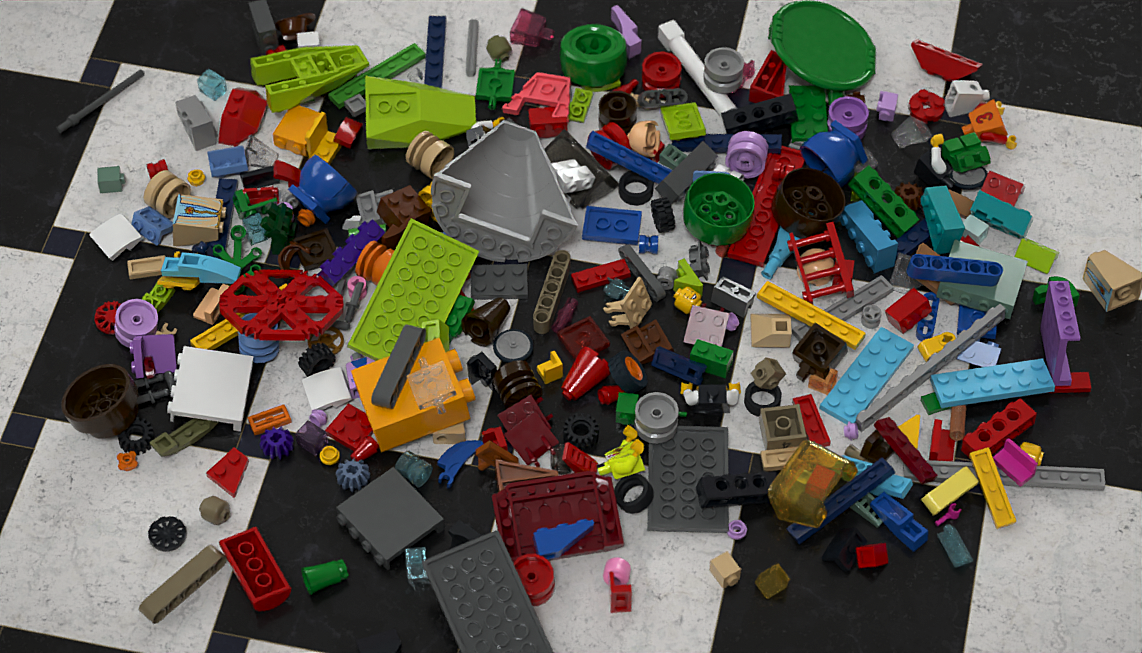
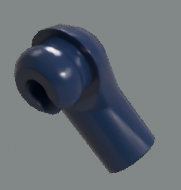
[192,241,209,256]

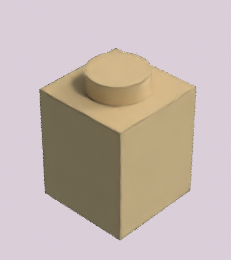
[709,551,741,589]

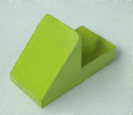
[673,258,703,297]

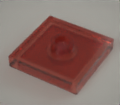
[557,316,610,359]

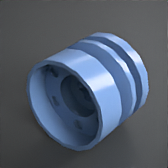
[238,313,280,363]

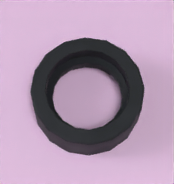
[619,171,654,206]
[744,381,782,417]
[614,474,654,514]

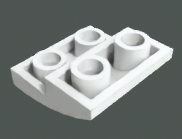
[89,213,143,261]
[302,367,352,410]

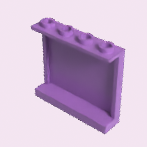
[1040,281,1081,386]

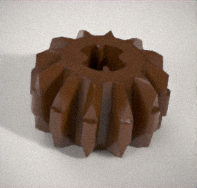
[894,182,923,212]

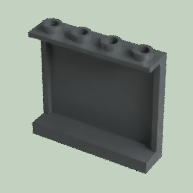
[336,467,444,570]

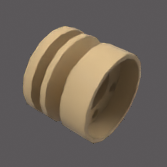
[406,131,454,179]

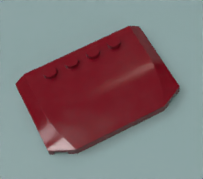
[492,471,624,562]

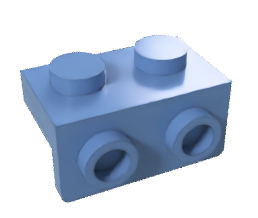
[207,146,248,177]
[957,338,1002,367]

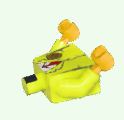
[596,425,645,479]

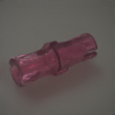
[551,297,578,334]

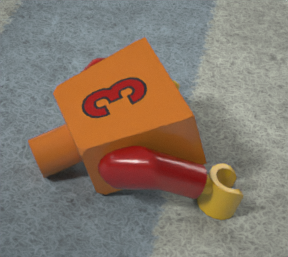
[962,99,1017,150]

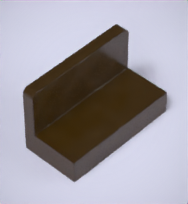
[859,429,895,463]

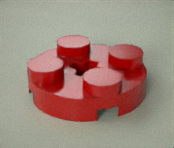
[908,89,945,123]

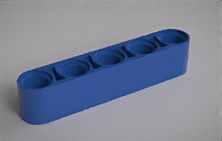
[906,254,1003,287]

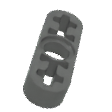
[638,89,688,108]

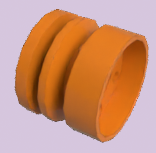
[355,240,394,285]

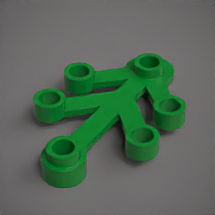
[212,225,262,295]

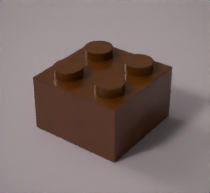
[376,185,432,228]

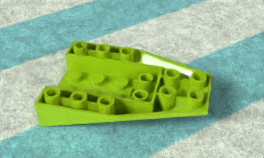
[365,76,476,149]

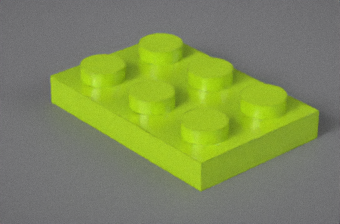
[660,102,706,140]

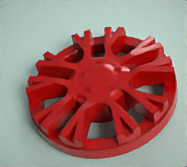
[95,301,121,334]

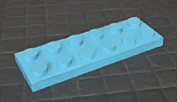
[819,327,914,425]
[930,359,1055,408]

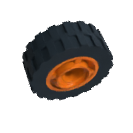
[608,350,648,394]

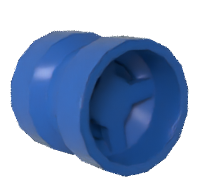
[639,235,658,254]

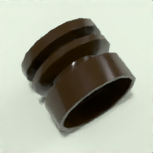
[492,360,542,409]

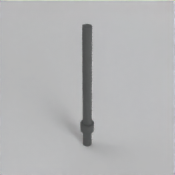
[57,69,145,133]

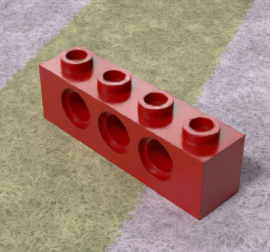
[961,398,1037,458]

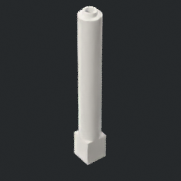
[658,20,737,118]

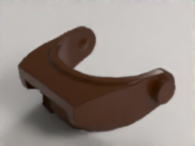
[278,241,311,279]

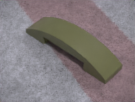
[149,418,219,457]

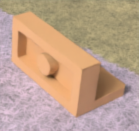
[193,284,230,325]

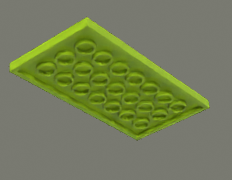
[347,218,479,361]

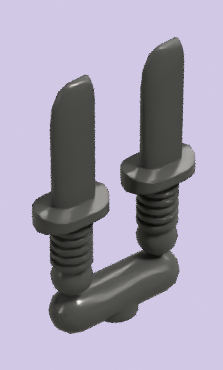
[331,278,364,331]
[134,371,176,404]

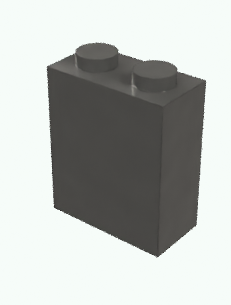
[248,0,278,56]

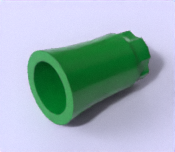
[301,559,348,595]

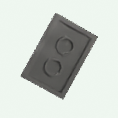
[471,264,528,300]

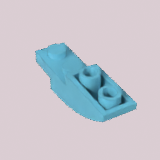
[161,253,241,284]
[832,455,913,499]

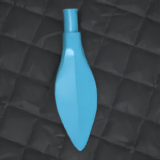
[761,207,814,279]

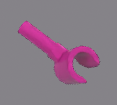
[935,503,961,526]

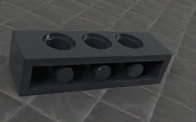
[721,93,798,134]
[695,471,782,508]

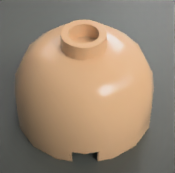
[627,120,660,157]
[797,248,834,286]

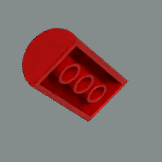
[219,527,291,611]

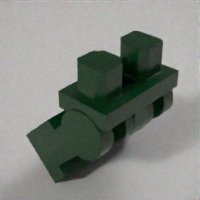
[260,202,297,255]

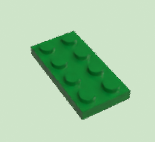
[788,85,828,143]

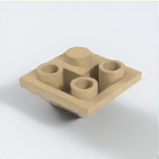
[750,314,792,347]

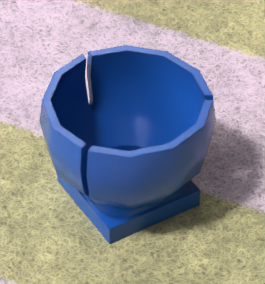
[800,120,868,187]
[288,155,358,224]

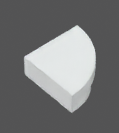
[343,216,362,230]

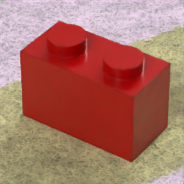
[885,288,932,334]

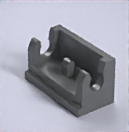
[711,276,756,318]

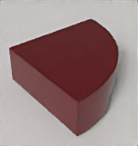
[144,355,156,379]

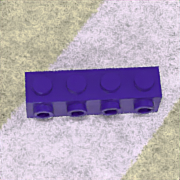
[317,219,385,286]

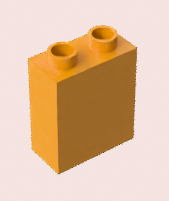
[351,338,476,452]

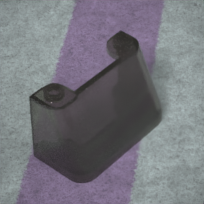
[544,129,619,209]

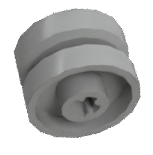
[703,48,744,93]
[634,392,679,444]

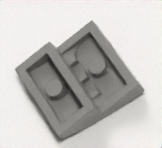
[356,189,393,225]

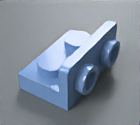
[131,206,173,245]

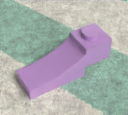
[611,5,641,58]

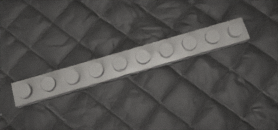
[856,304,1005,432]
[903,460,1105,490]

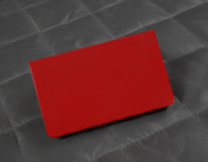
[929,419,956,462]
[609,572,632,613]

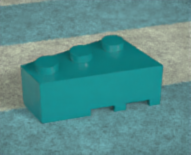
[921,186,965,254]

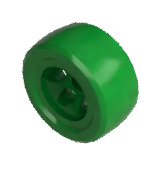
[560,24,627,87]
[683,173,755,246]

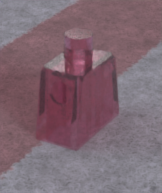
[510,8,554,47]

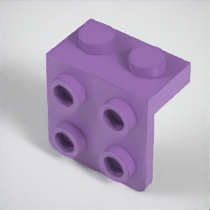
[130,334,177,378]

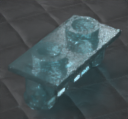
[604,277,632,300]
[937,524,973,568]

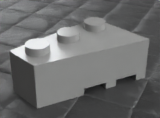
[175,95,218,151]

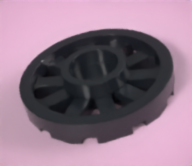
[148,516,187,552]

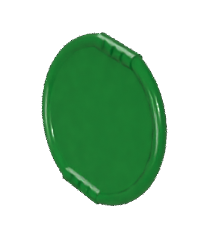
[771,0,876,91]

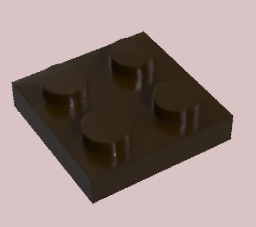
[292,228,336,271]

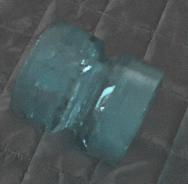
[395,450,433,487]

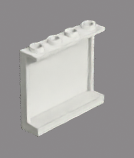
[167,346,254,431]

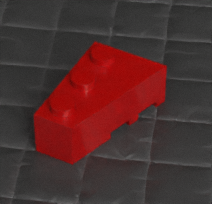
[749,50,786,103]

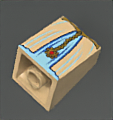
[173,194,226,247]
[1082,250,1142,312]

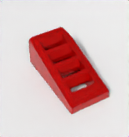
[562,442,598,473]

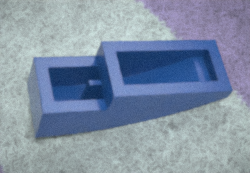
[870,492,928,552]

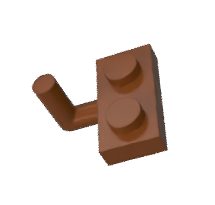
[476,440,518,471]

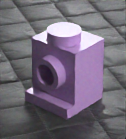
[877,91,898,122]

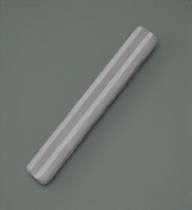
[466,19,478,76]

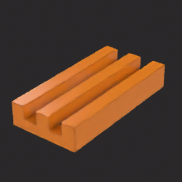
[247,404,292,436]

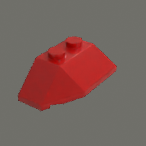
[911,39,982,81]
[218,87,268,147]

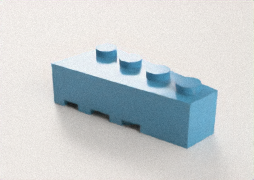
[840,200,898,273]

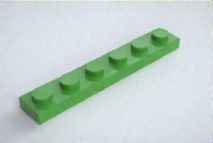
[328,43,426,109]

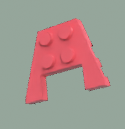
[502,72,571,124]

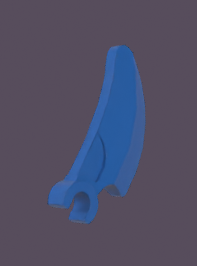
[437,440,484,488]

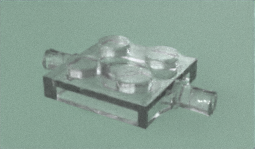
[407,357,457,414]

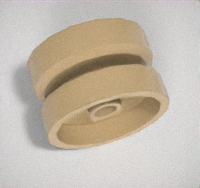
[143,170,191,218]

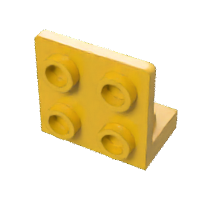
[305,112,342,165]

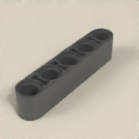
[371,324,426,409]

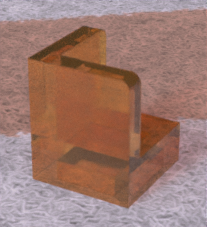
[808,368,838,395]

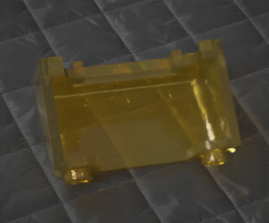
[768,440,858,528]

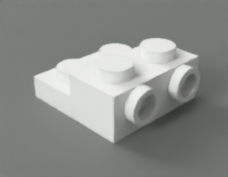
[550,159,595,193]

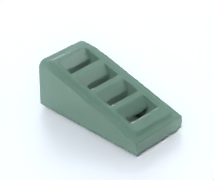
[659,144,687,170]
[850,493,883,528]

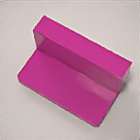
[993,438,1038,487]

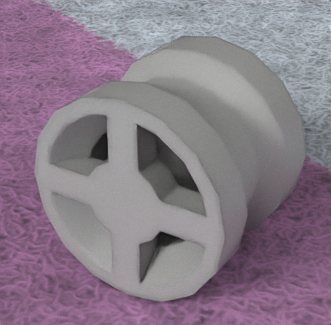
[656,266,677,290]
[861,305,881,329]

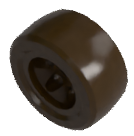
[772,168,845,239]

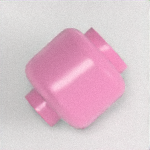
[603,558,631,585]

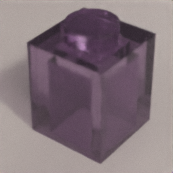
[295,420,328,456]

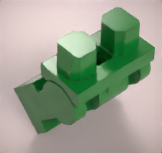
[942,132,991,173]

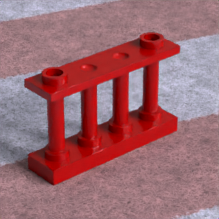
[787,222,854,305]

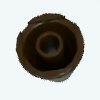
[461,297,510,347]

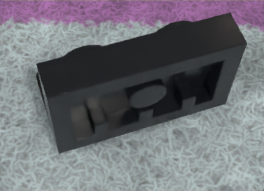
[467,351,497,391]

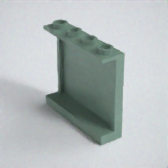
[936,240,1028,319]

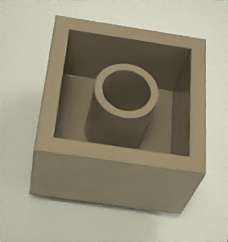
[759,404,807,450]

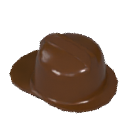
[275,13,316,41]

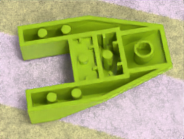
[250,45,369,113]

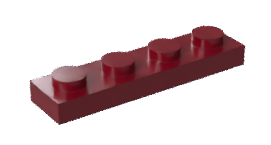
[873,417,938,484]

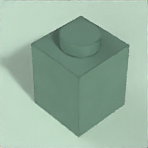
[97,166,125,194]

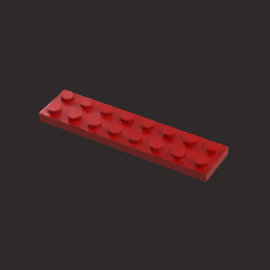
[727,146,805,267]

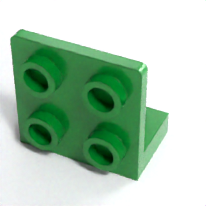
[232,189,278,221]

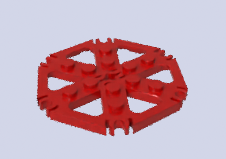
[219,270,344,341]

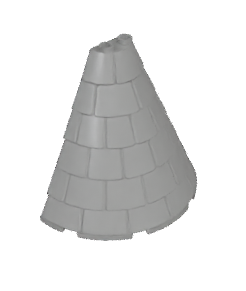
[431,120,578,263]

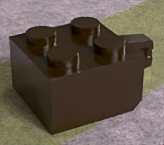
[792,322,848,382]

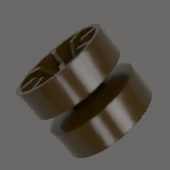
[598,91,637,135]

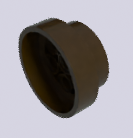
[61,364,138,439]

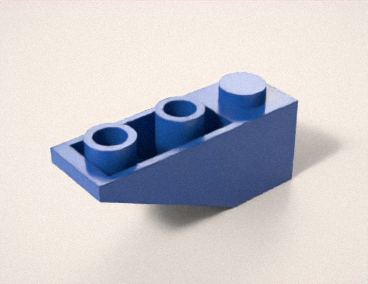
[533,519,594,560]

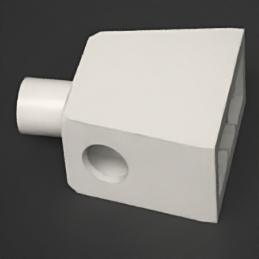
[944,80,989,117]

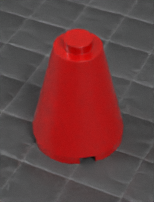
[561,346,611,401]

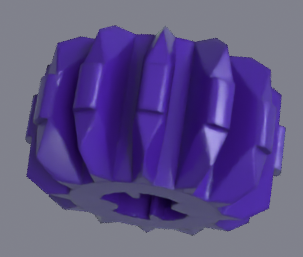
[260,426,294,460]

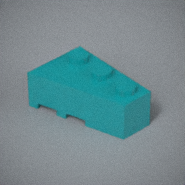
[970,190,1033,239]

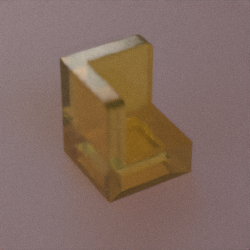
[755,563,790,598]

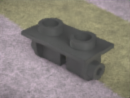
[689,240,710,281]

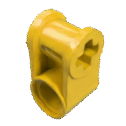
[917,332,956,362]

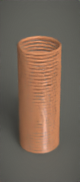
[949,405,966,441]

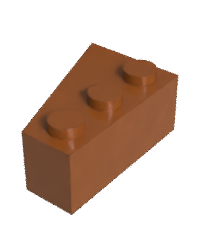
[494,459,558,493]

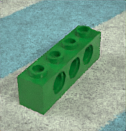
[848,165,919,238]

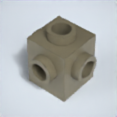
[750,357,786,390]

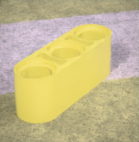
[921,466,979,516]

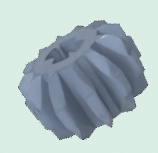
[336,458,370,492]

